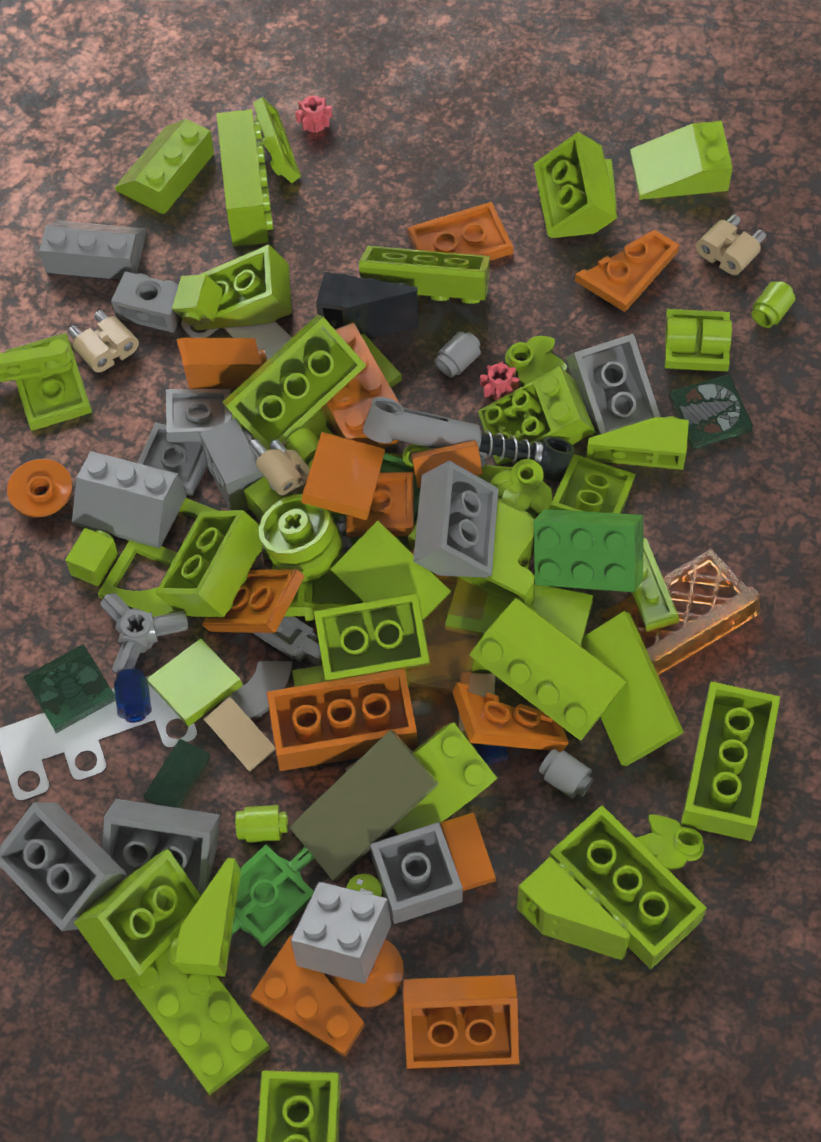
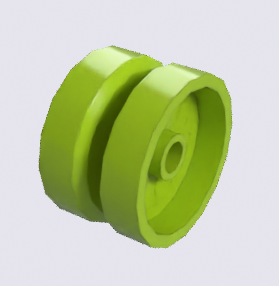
[258,494,344,582]

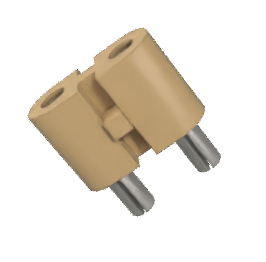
[696,214,766,275]
[68,310,139,372]
[249,439,310,496]

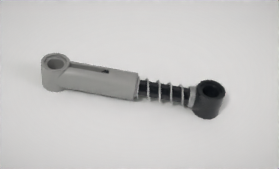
[362,397,575,481]

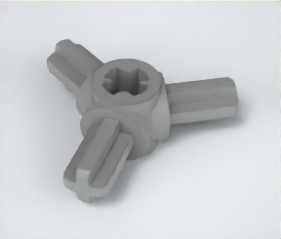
[100,593,188,678]

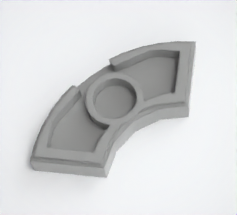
[222,661,293,722]

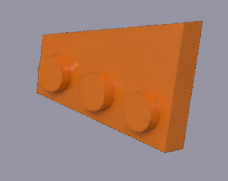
[575,230,679,312]
[452,682,569,752]

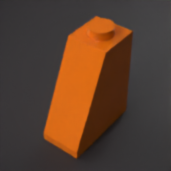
[177,338,267,389]

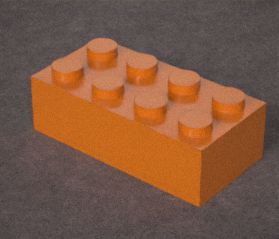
[321,323,401,449]
[267,668,418,771]

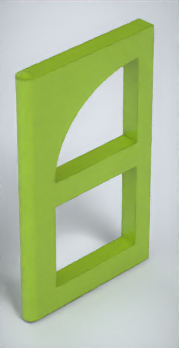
[98,498,218,617]

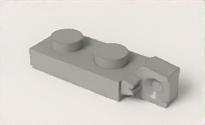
[253,617,323,666]

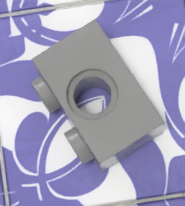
[111,271,181,333]

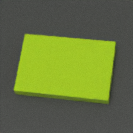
[6,333,92,431]
[331,520,451,621]

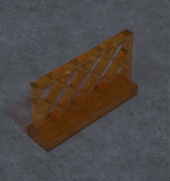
[602,549,761,675]

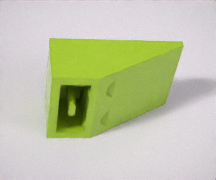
[478,366,595,465]
[517,857,630,960]

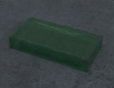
[143,739,211,808]

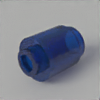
[114,669,152,723]

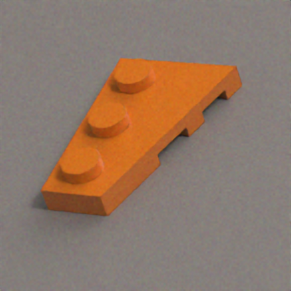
[251,935,365,1057]

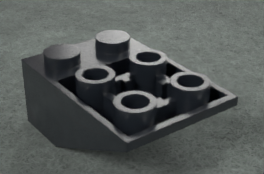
[316,272,419,339]

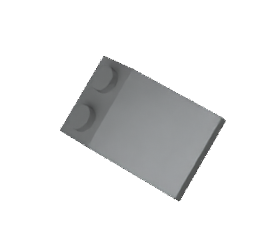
[566,333,661,435]

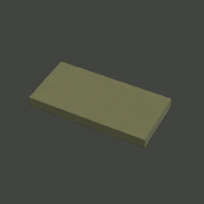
[289,730,439,881]

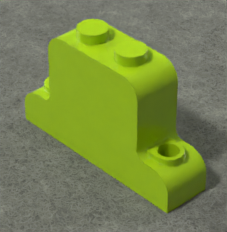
[408,498,535,607]

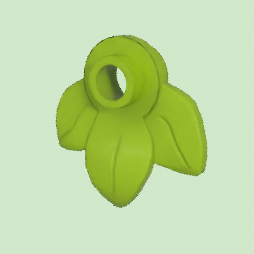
[505,336,567,385]
[490,459,552,514]
[636,814,704,870]

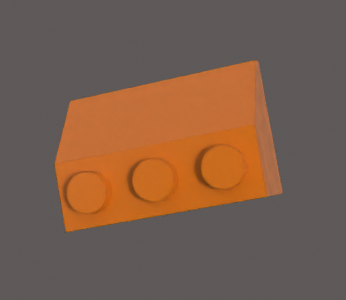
[403,975,519,1069]

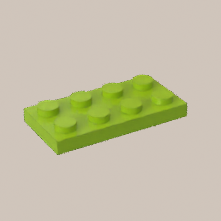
[124,936,270,1095]

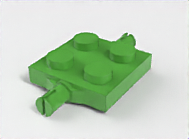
[232,845,315,947]

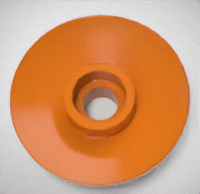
[7,459,73,517]
[331,939,404,1007]

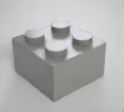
[200,418,263,512]
[370,822,463,924]
[291,882,392,984]

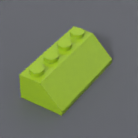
[359,246,490,304]
[222,315,367,451]
[469,597,627,741]

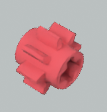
[295,95,333,133]
[480,362,520,400]

